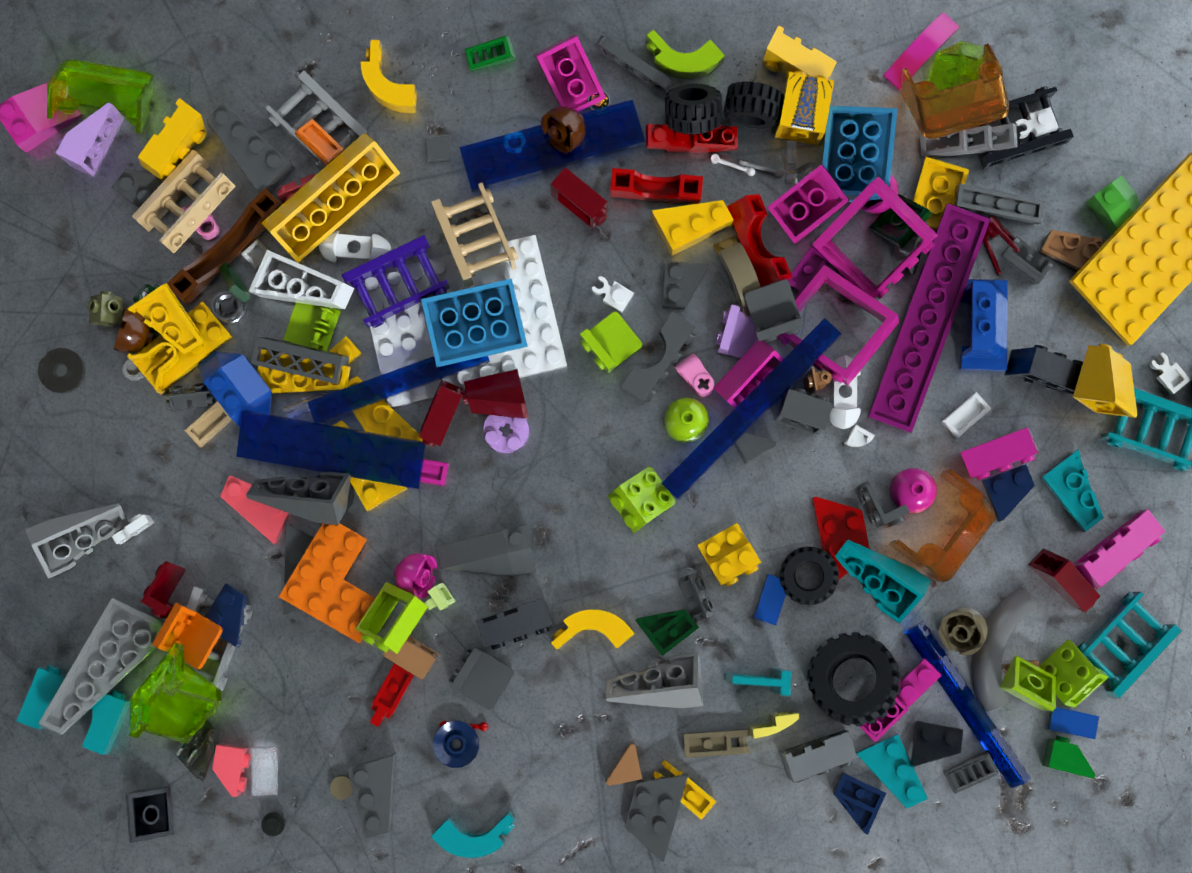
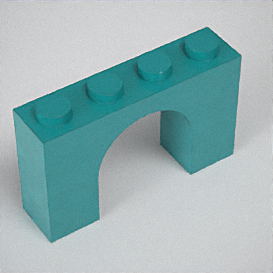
[16,665,132,755]

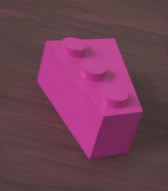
[960,427,1039,481]

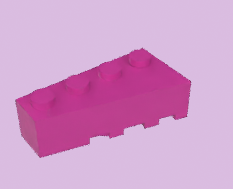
[1073,509,1166,589]

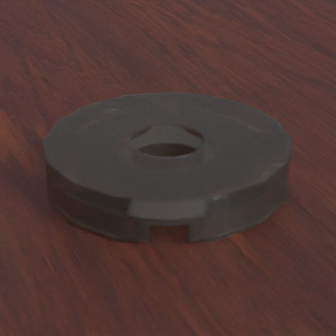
[38,348,86,394]

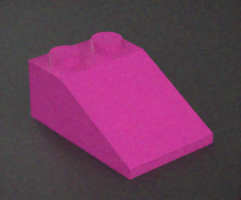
[534,35,606,112]
[0,79,83,153]
[767,164,850,244]

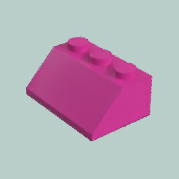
[713,340,798,423]

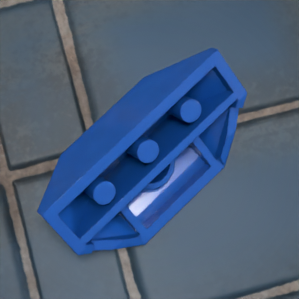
[197,351,272,437]

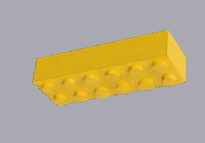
[262,133,400,263]

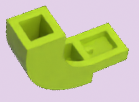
[646,29,725,79]

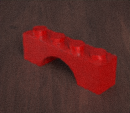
[610,168,703,205]
[727,194,792,287]

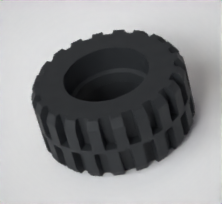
[807,632,902,726]

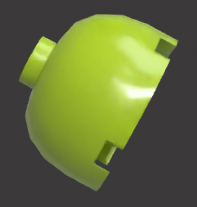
[664,397,710,443]

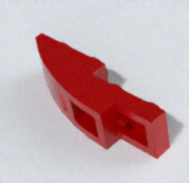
[646,124,738,153]

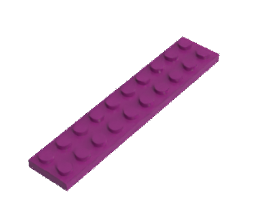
[868,203,991,433]

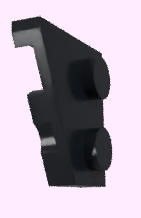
[910,721,963,767]

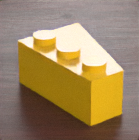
[762,25,837,78]
[651,200,733,256]

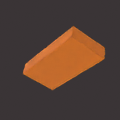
[295,118,344,165]

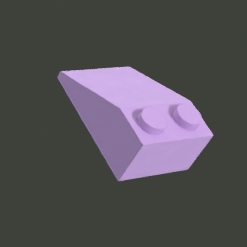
[56,103,125,177]

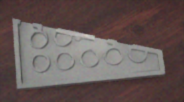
[39,598,164,735]

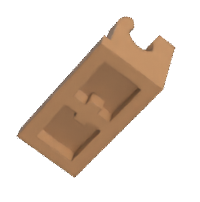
[383,635,439,680]

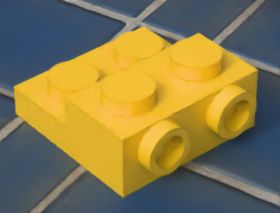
[697,523,761,587]

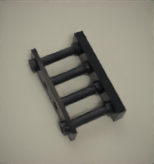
[966,86,1074,169]

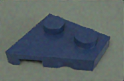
[982,464,1035,522]
[205,583,247,647]
[833,772,886,835]

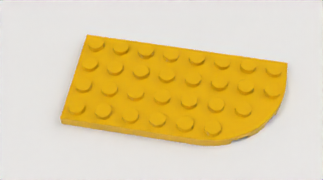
[1069,152,1192,346]

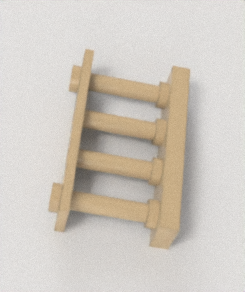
[131,150,236,253]
[431,183,518,288]

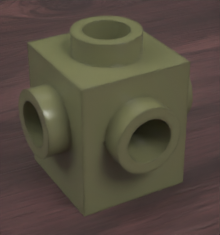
[88,291,124,327]

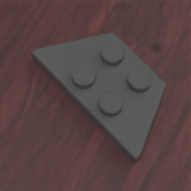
[283,525,314,614]
[625,773,688,861]

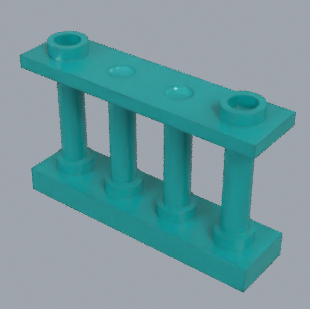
[1101,388,1192,471]
[1077,592,1182,699]

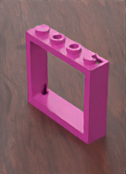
[812,177,938,299]
[777,265,899,386]

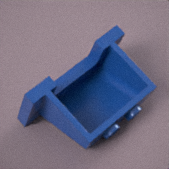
[960,279,1008,371]

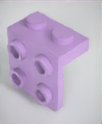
[715,305,768,359]

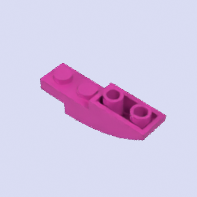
[859,657,942,742]

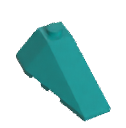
[835,540,931,624]

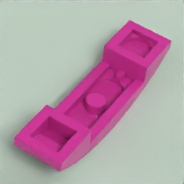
[883,12,960,91]

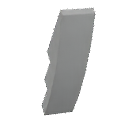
[920,123,1018,158]

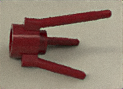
[983,216,1019,275]

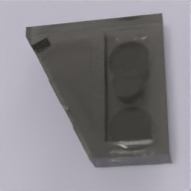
[175,717,221,781]

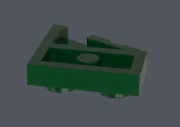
[635,609,699,656]

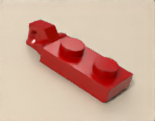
[370,663,415,727]

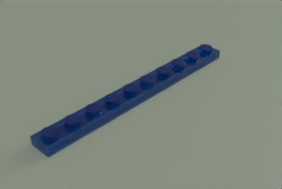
[662,318,842,500]

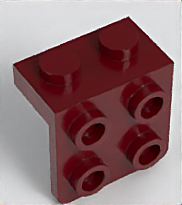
[141,561,185,619]

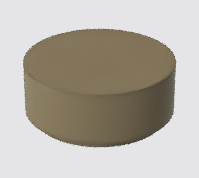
[330,775,353,800]

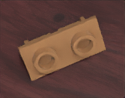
[804,367,832,396]

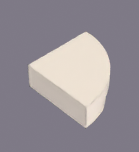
[843,424,875,448]

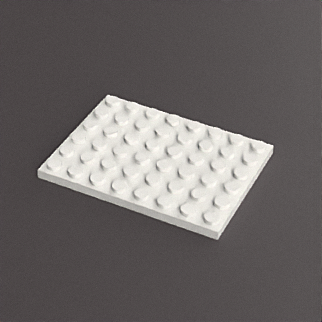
[364,235,567,408]

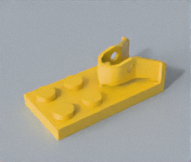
[127,301,233,395]

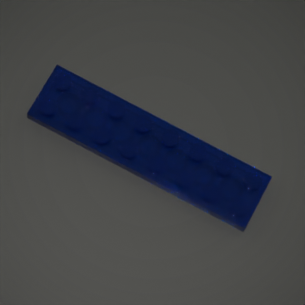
[459,100,646,192]
[236,410,426,489]

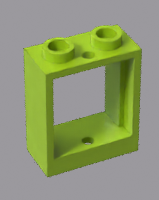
[355,582,428,654]

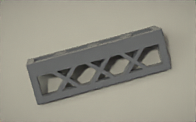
[251,337,350,384]

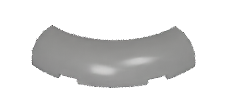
[971,588,1039,712]

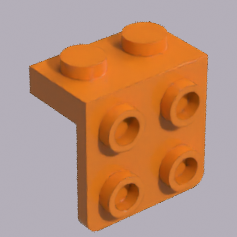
[152,603,223,669]

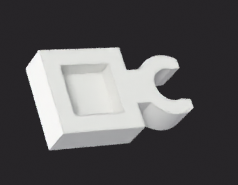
[1015,107,1058,139]
[592,276,634,313]
[1149,352,1191,395]
[112,514,155,545]

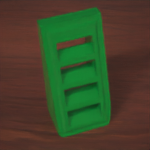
[465,36,516,71]

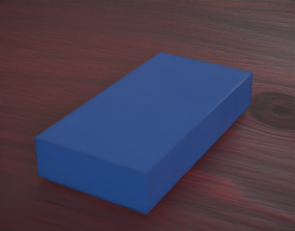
[753,574,786,626]
[1047,707,1099,739]

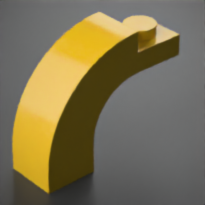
[361,40,417,113]
[551,610,635,650]

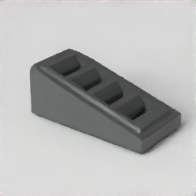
[943,751,999,794]

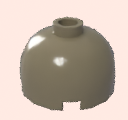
[939,607,988,655]

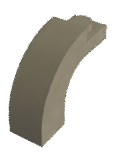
[713,236,761,317]

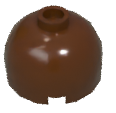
[541,106,586,153]
[114,307,154,353]

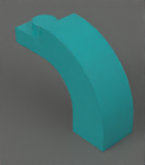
[431,811,516,858]

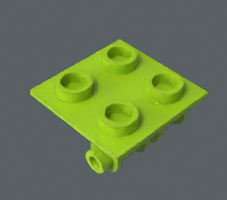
[283,303,341,351]

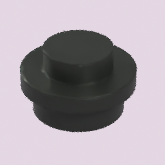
[261,812,285,836]

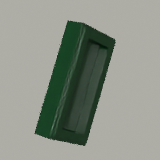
[219,262,251,303]

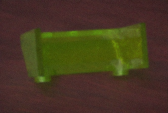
[47,59,154,134]

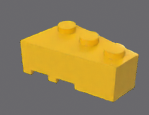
[138,98,207,182]

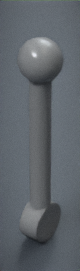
[738,159,784,178]

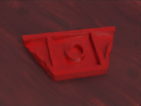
[812,497,870,579]

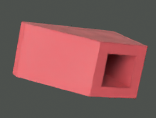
[212,744,251,797]

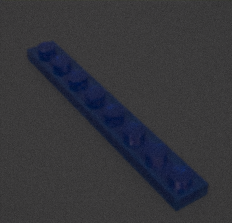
[307,356,490,424]
[905,621,1031,788]

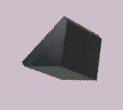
[126,787,174,843]

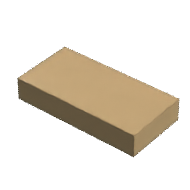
[184,401,232,448]

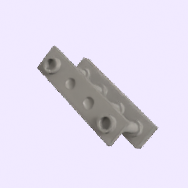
[265,71,370,170]
[161,586,252,694]

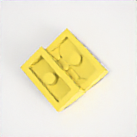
[748,711,799,739]

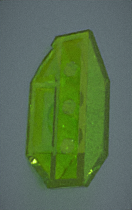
[925,41,983,129]

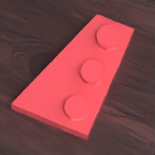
[220,475,290,545]

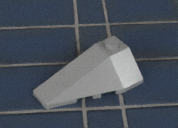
[25,503,128,579]
[606,652,704,709]

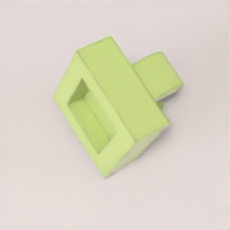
[425,582,456,611]

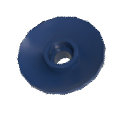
[433,721,479,768]

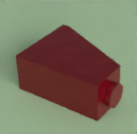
[462,369,529,419]
[1029,548,1100,613]

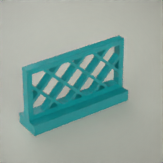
[724,668,792,696]

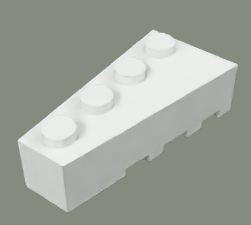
[248,250,354,309]

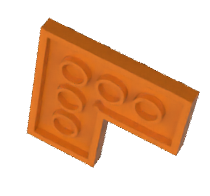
[278,523,375,644]

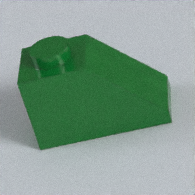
[1042,735,1096,779]

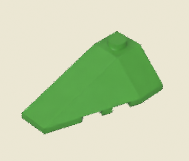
[1086,175,1141,235]

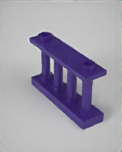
[341,235,450,328]

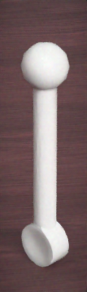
[710,154,756,176]

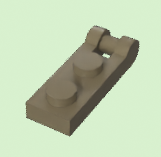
[683,729,750,758]

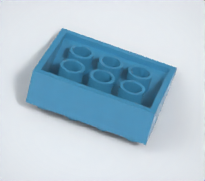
[822,106,898,202]
[421,279,528,367]

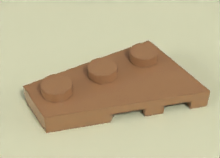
[1040,230,1107,271]

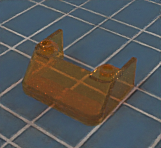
[901,43,1009,139]
[889,469,996,582]

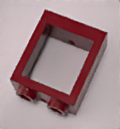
[550,167,608,229]
[419,379,463,447]

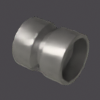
[211,291,247,325]

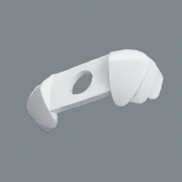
[318,231,391,262]
[829,355,861,429]

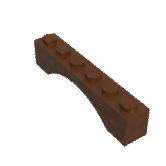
[167,188,282,305]

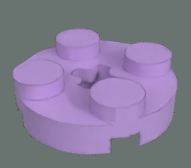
[483,415,529,454]

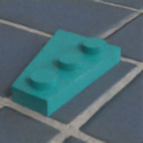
[1040,449,1104,532]
[856,733,928,809]

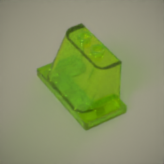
[129,643,222,744]

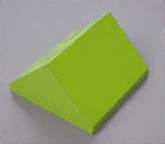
[999,655,1056,711]

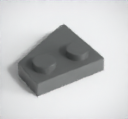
[112,169,167,208]

